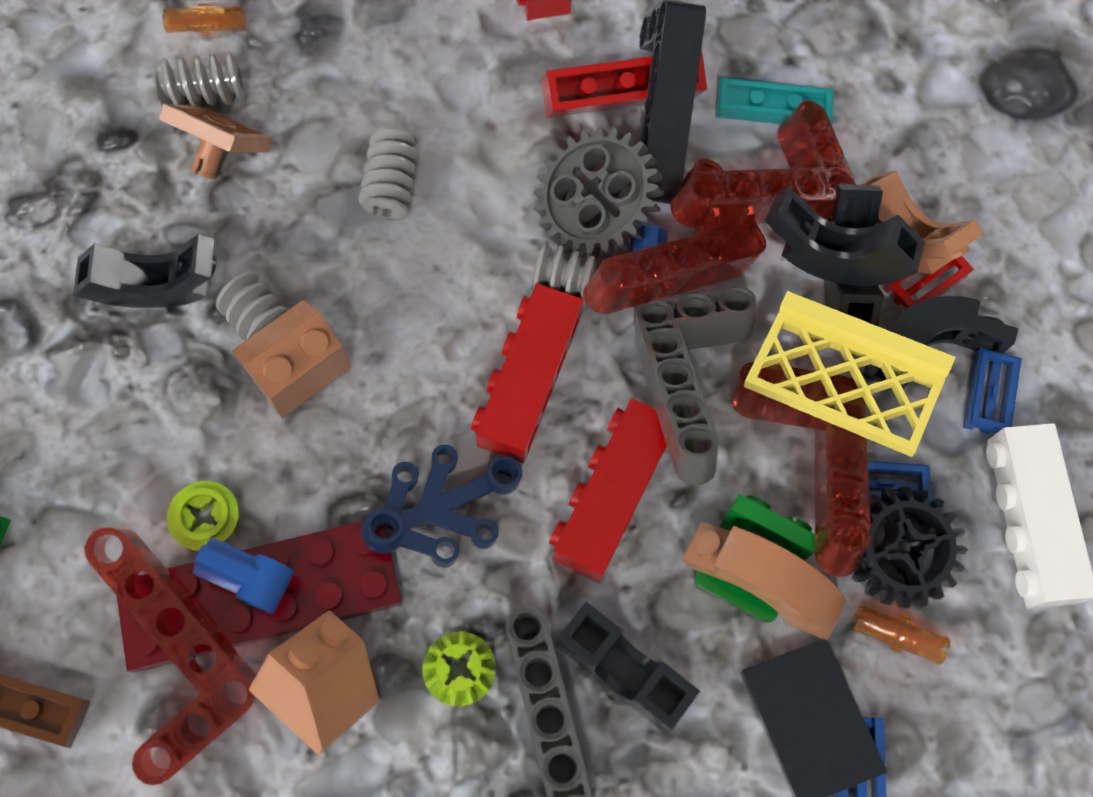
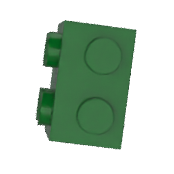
[694,494,821,623]

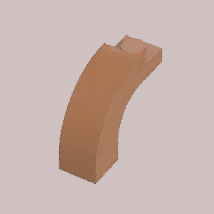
[860,170,983,274]
[681,522,846,641]

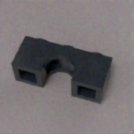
[555,602,700,734]

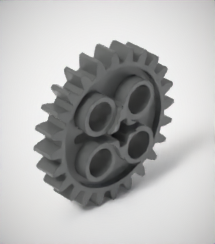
[533,126,664,260]

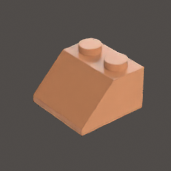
[232,300,351,419]
[249,610,379,756]

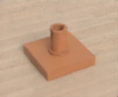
[159,104,273,179]

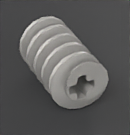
[155,53,245,107]
[358,128,418,220]
[534,241,625,314]
[216,270,288,340]

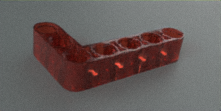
[670,100,856,227]
[583,159,766,314]
[731,362,871,577]
[84,527,258,785]

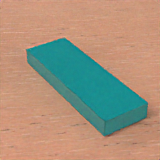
[715,77,834,130]

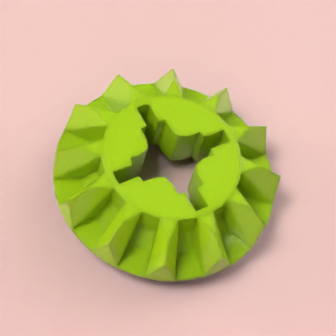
[167,481,241,552]
[422,631,496,707]

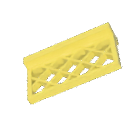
[744,291,956,457]

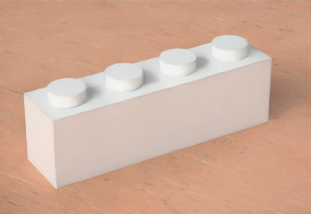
[986,423,1093,609]

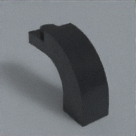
[824,184,884,326]
[765,186,925,286]
[73,234,217,308]
[863,296,1018,389]

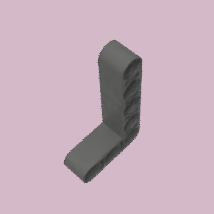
[635,287,756,485]
[506,605,593,797]

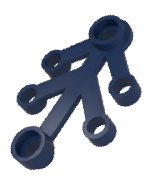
[361,445,522,568]

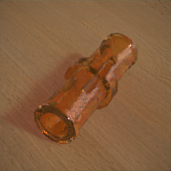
[163,3,245,35]
[851,604,950,665]

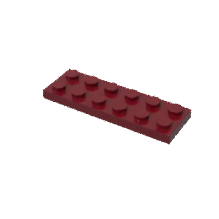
[115,521,402,673]

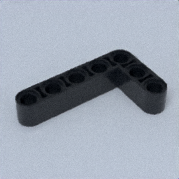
[639,0,706,205]

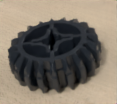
[842,486,968,608]

